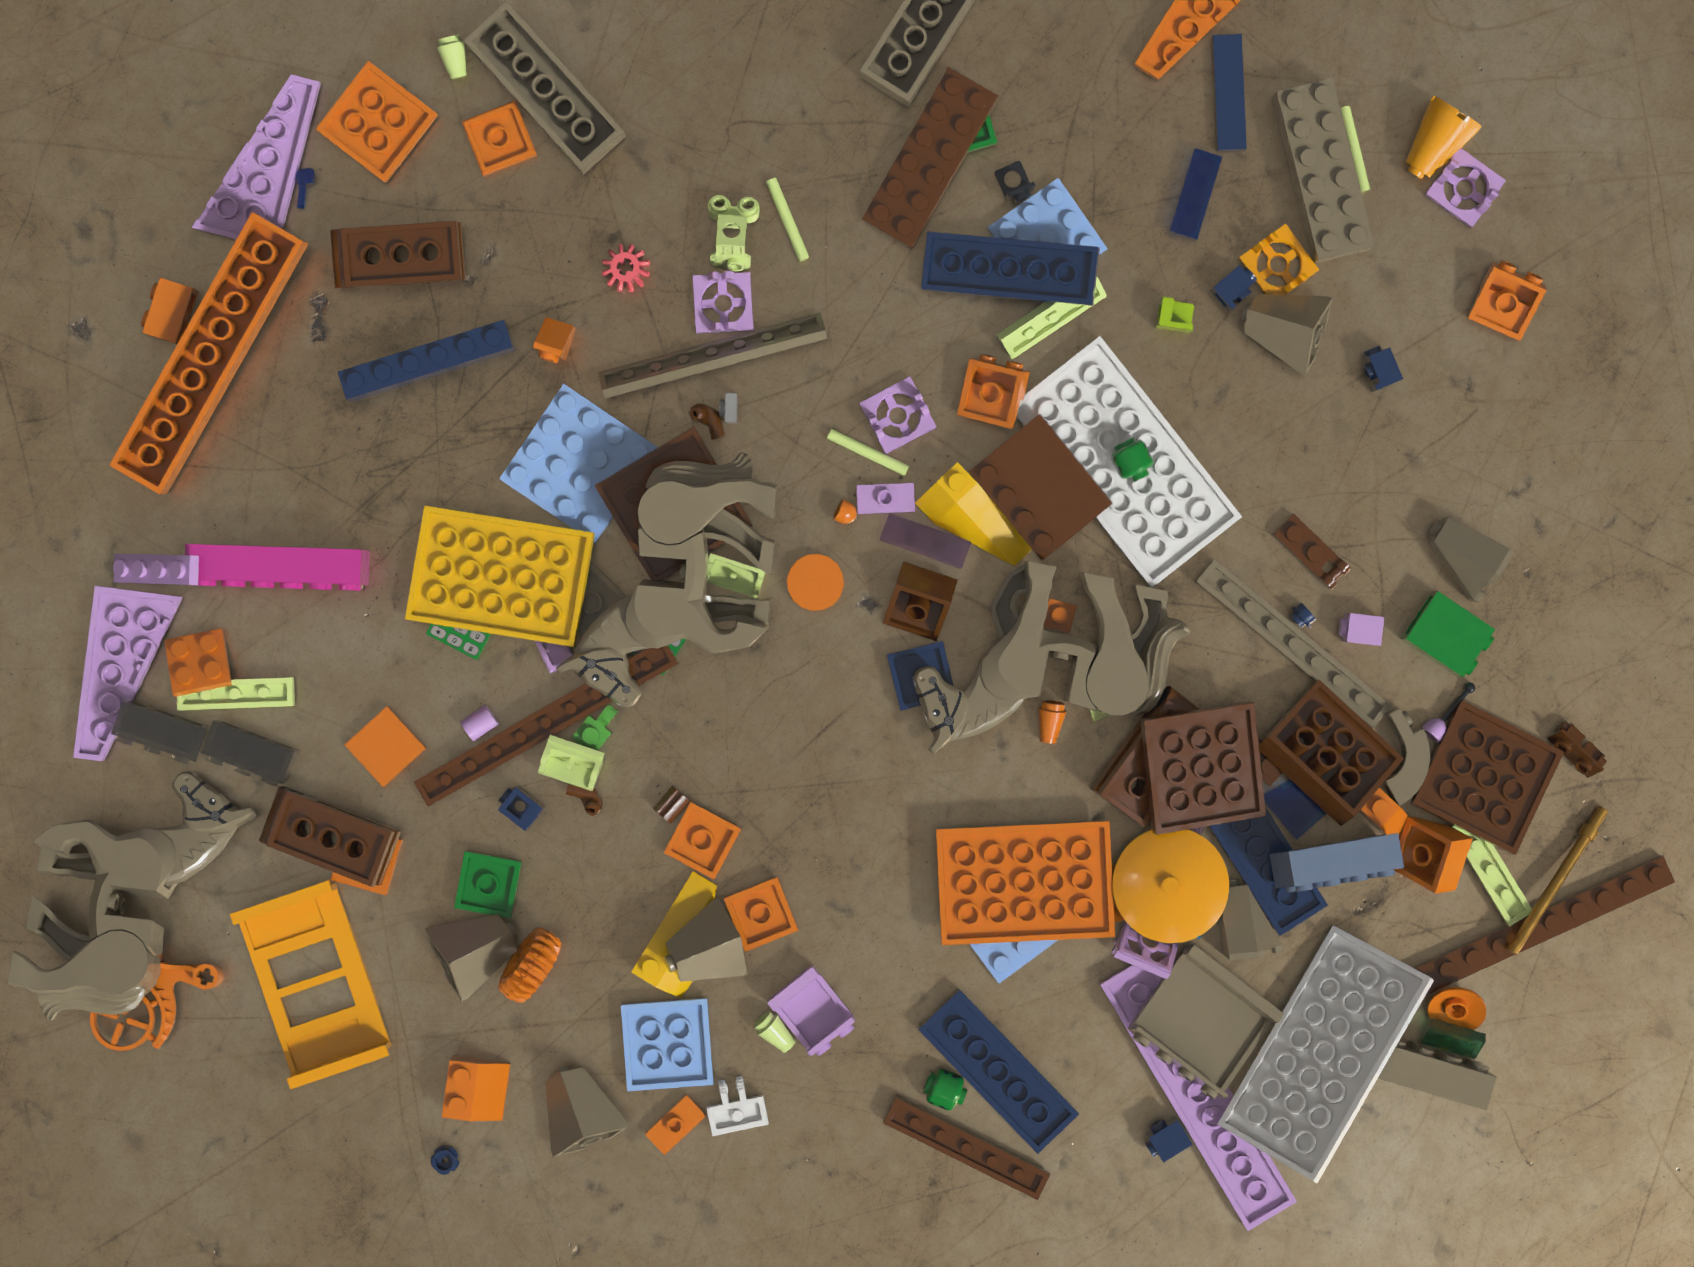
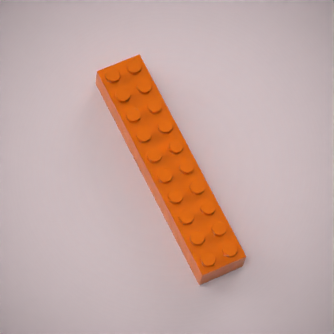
[109,212,309,495]

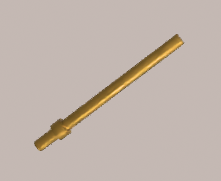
[1507,806,1608,955]

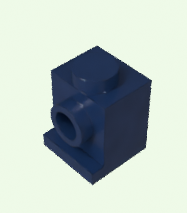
[1210,265,1257,312]
[1363,345,1403,392]
[498,786,545,831]

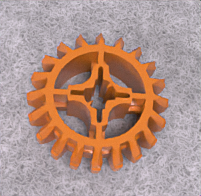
[498,927,561,1003]

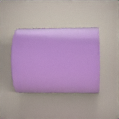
[460,704,499,741]

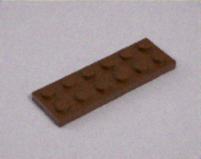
[862,67,999,248]

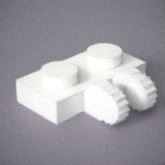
[707,1076,769,1136]

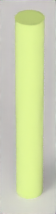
[1341,106,1370,192]
[766,178,809,262]
[827,429,909,476]

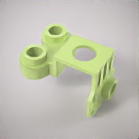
[708,195,760,272]

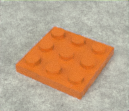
[316,61,438,184]

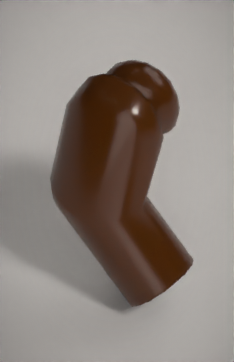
[689,403,725,440]

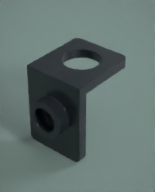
[994,161,1036,203]

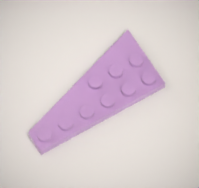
[191,74,321,240]
[73,586,183,761]

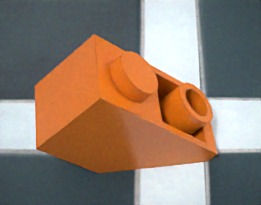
[533,317,576,364]

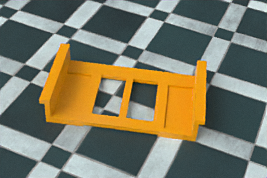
[230,880,392,1090]

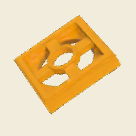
[1238,223,1319,295]

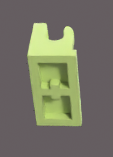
[707,553,765,598]
[538,735,605,791]

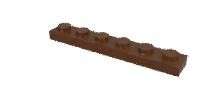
[883,1096,1051,1200]

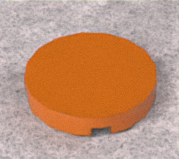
[787,554,844,611]

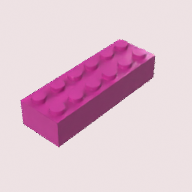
[185,544,370,591]

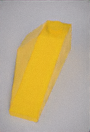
[915,462,1032,566]
[631,871,718,999]

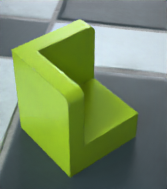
[1156,297,1194,333]

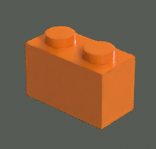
[141,278,199,344]

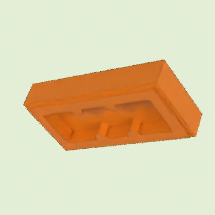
[645,1094,707,1155]

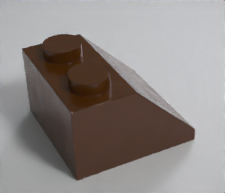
[883,561,958,641]

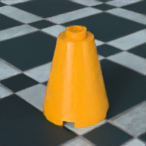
[1406,95,1482,179]

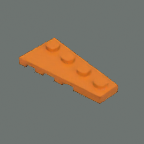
[1133,0,1241,81]

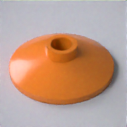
[1428,987,1486,1033]

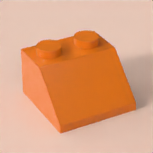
[1394,816,1473,894]
[442,1055,511,1121]

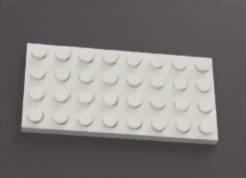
[1016,336,1242,588]
[1218,925,1434,1183]

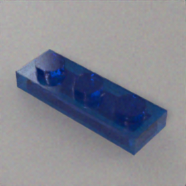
[1169,148,1222,241]

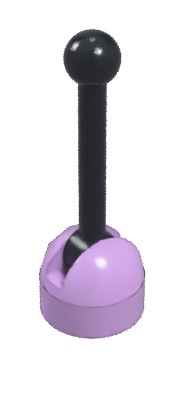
[1422,682,1476,743]

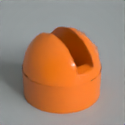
[833,499,857,524]

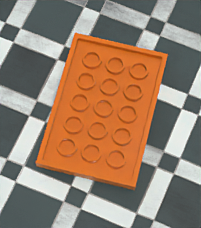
[936,821,1115,945]

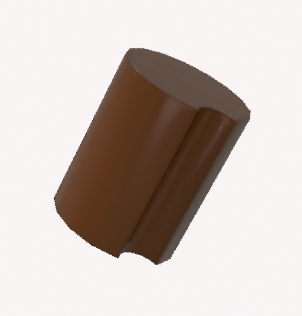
[653,785,691,823]

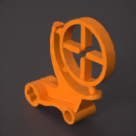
[90,952,223,1051]

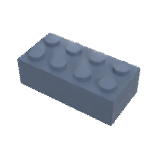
[1269,833,1404,893]

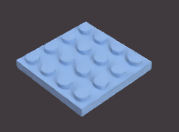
[499,384,658,544]

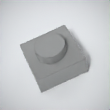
[719,393,738,424]

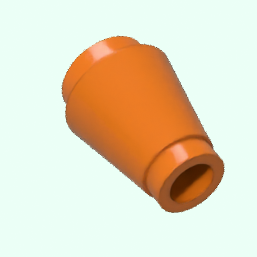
[1038,700,1067,744]

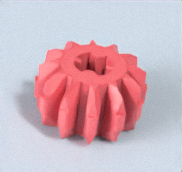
[602,244,650,293]

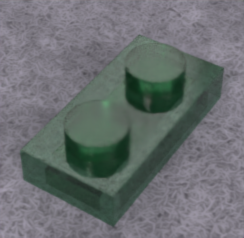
[1420,1018,1486,1059]

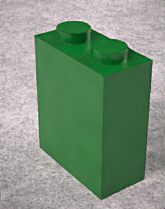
[1400,591,1495,677]

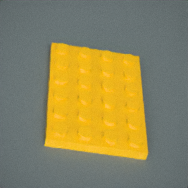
[405,506,595,647]

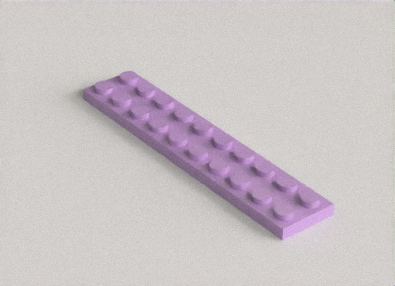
[1099,957,1297,1231]

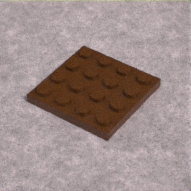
[594,426,753,581]
[1410,700,1564,855]
[1140,701,1266,835]

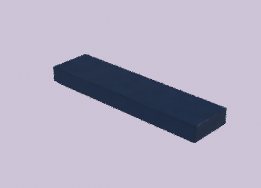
[1212,34,1247,152]

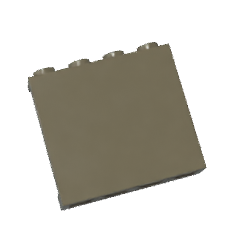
[1127,944,1284,1099]

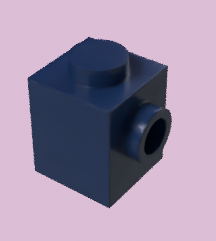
[1145,1115,1193,1163]

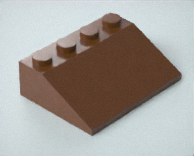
[969,413,1113,561]
[1259,680,1404,826]

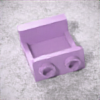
[767,964,855,1057]

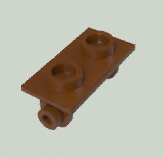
[1547,721,1607,778]

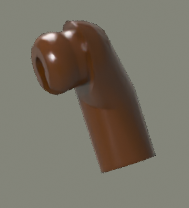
[565,783,602,816]

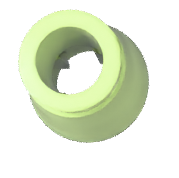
[436,35,467,79]
[753,1010,796,1053]

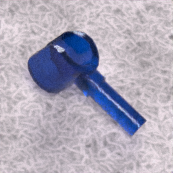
[296,168,315,209]

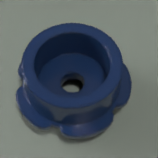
[1290,602,1316,628]
[431,1146,459,1175]

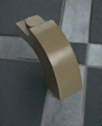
[1383,708,1430,806]

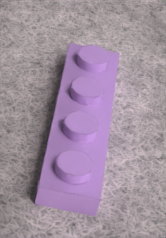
[113,554,199,585]

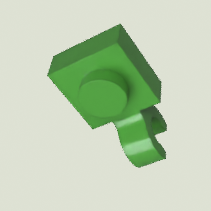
[571,704,618,751]

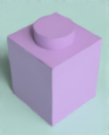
[1338,613,1384,646]

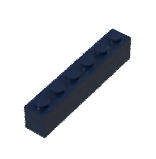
[338,320,516,402]

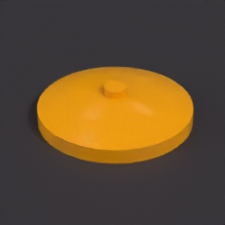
[1112,829,1229,943]

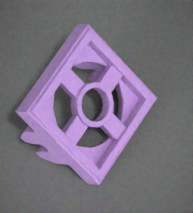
[1424,148,1506,229]
[693,271,754,334]
[859,377,937,454]
[1111,920,1179,979]

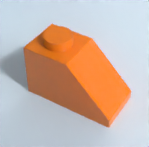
[1359,788,1408,841]

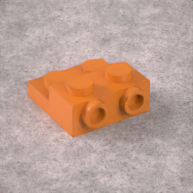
[1467,260,1547,341]
[957,354,1030,429]

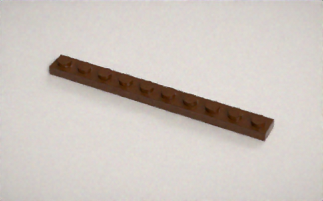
[414,645,679,807]
[1412,855,1675,995]

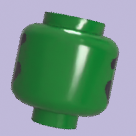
[1111,437,1154,482]
[923,1068,968,1111]

